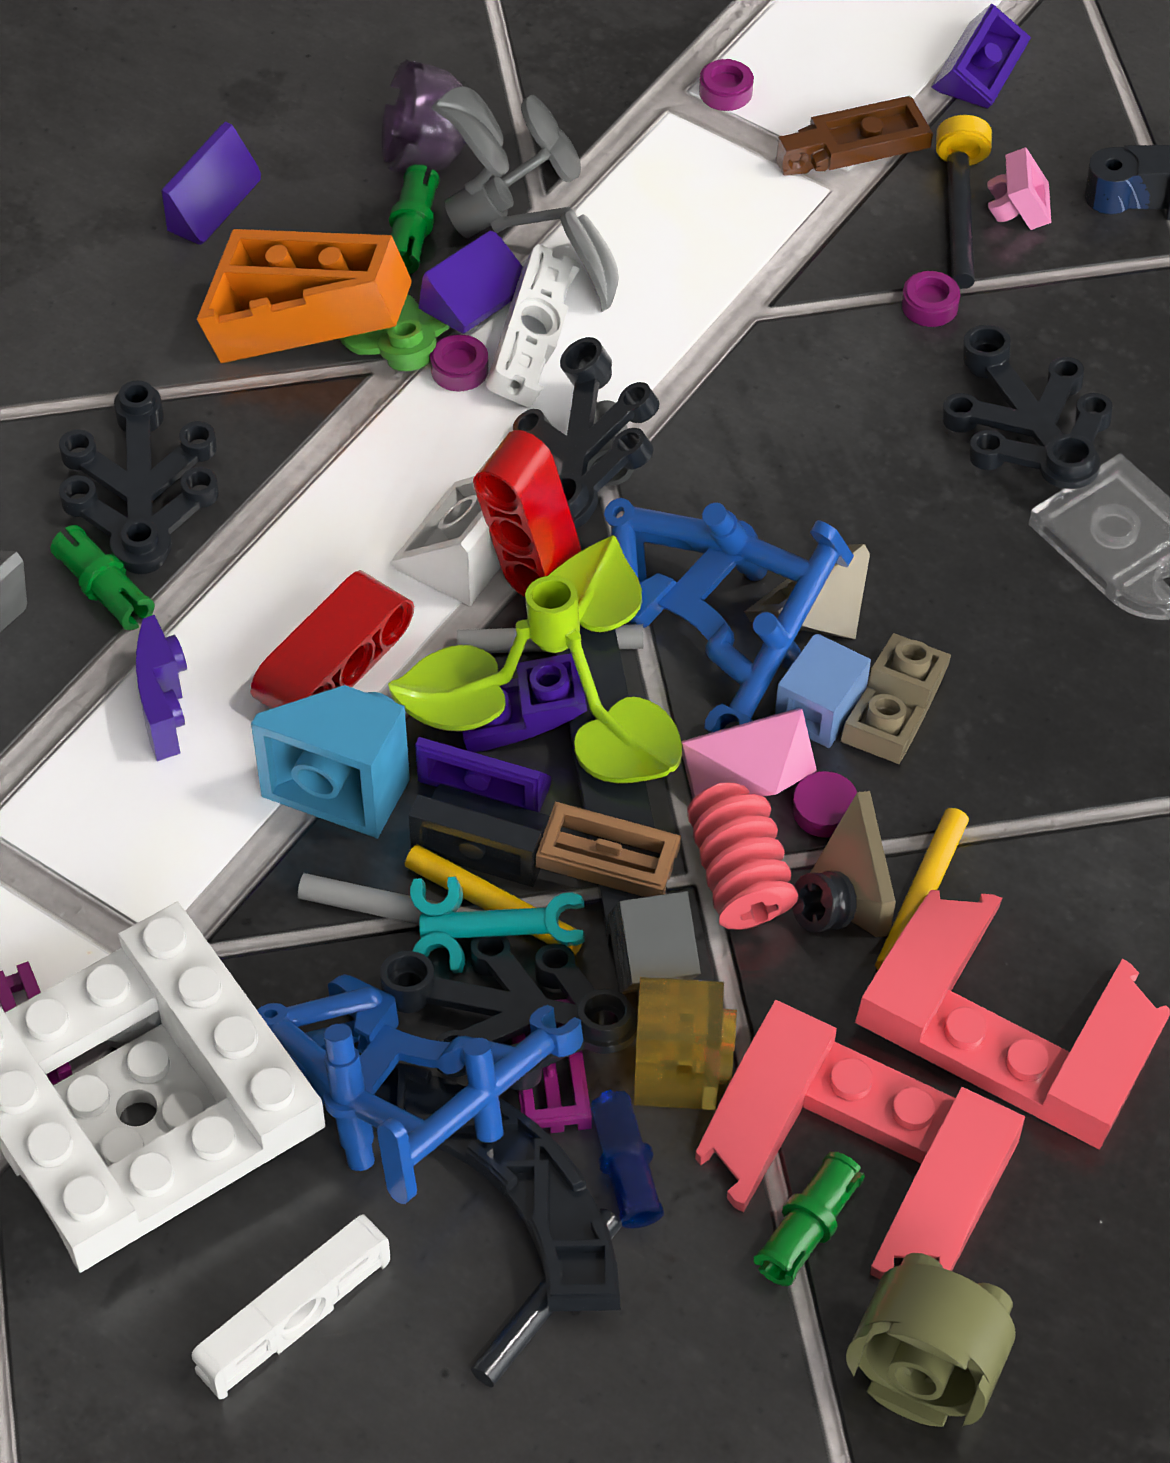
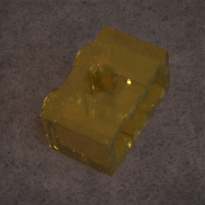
[634,977,737,1110]

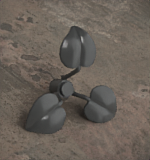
[431,87,619,313]

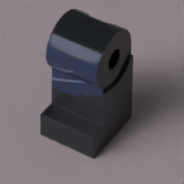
[1085,145,1170,220]

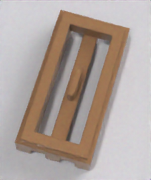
[536,801,681,897]

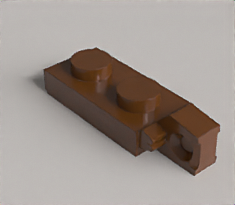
[776,95,933,176]

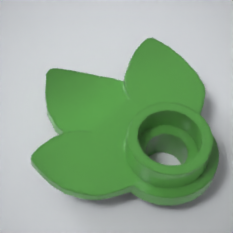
[339,294,450,371]

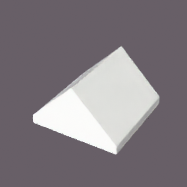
[390,476,501,606]

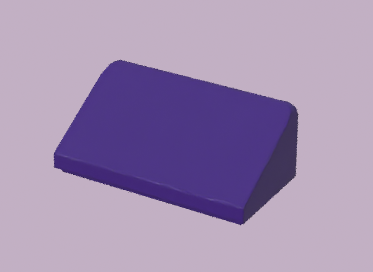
[931,3,1031,109]
[161,122,261,244]
[418,230,523,334]
[415,737,551,812]

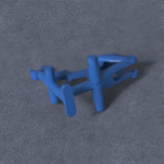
[604,498,854,733]
[257,974,583,1204]

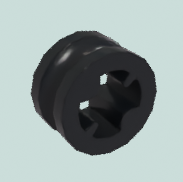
[792,870,857,932]

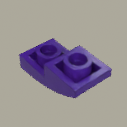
[136,615,187,762]
[463,653,587,753]

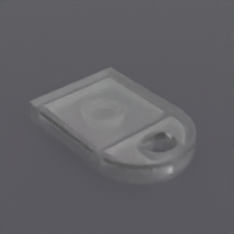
[1029,453,1170,620]

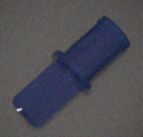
[591,1090,664,1228]

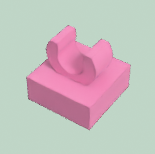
[987,147,1051,230]

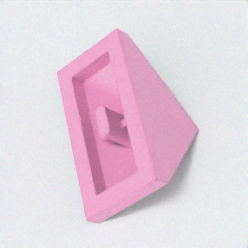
[681,708,817,798]

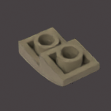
[841,633,951,764]

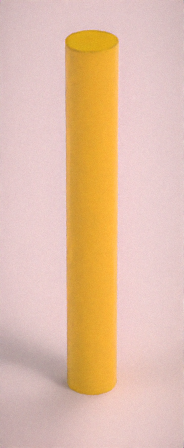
[875,808,969,970]
[405,844,583,955]

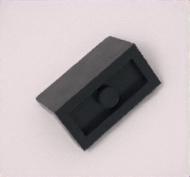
[409,784,550,887]

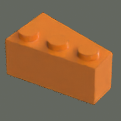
[197,229,412,363]

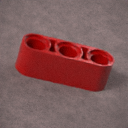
[473,430,581,597]
[250,570,415,709]

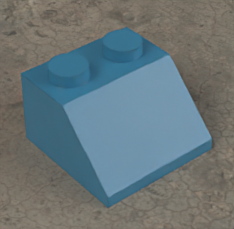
[251,685,410,839]

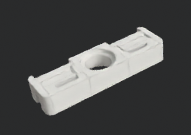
[486,244,580,407]
[192,1214,390,1399]

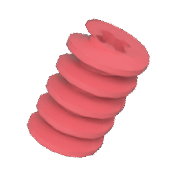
[687,783,798,930]

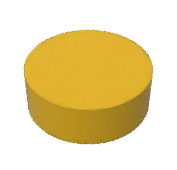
[936,115,992,165]

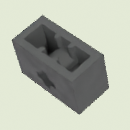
[607,891,701,1004]

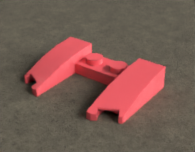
[855,890,1170,1150]
[695,1000,1025,1279]

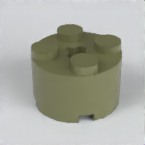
[846,1253,1016,1427]

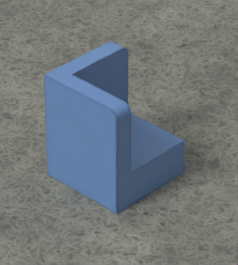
[775,634,871,748]

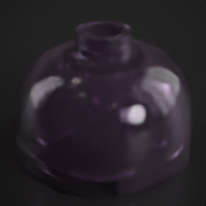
[382,59,467,175]

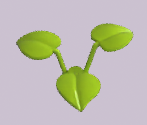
[388,535,682,783]

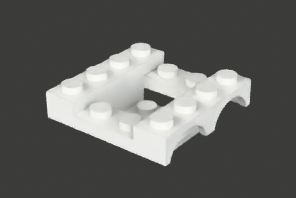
[0,901,326,1273]

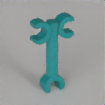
[410,877,585,973]

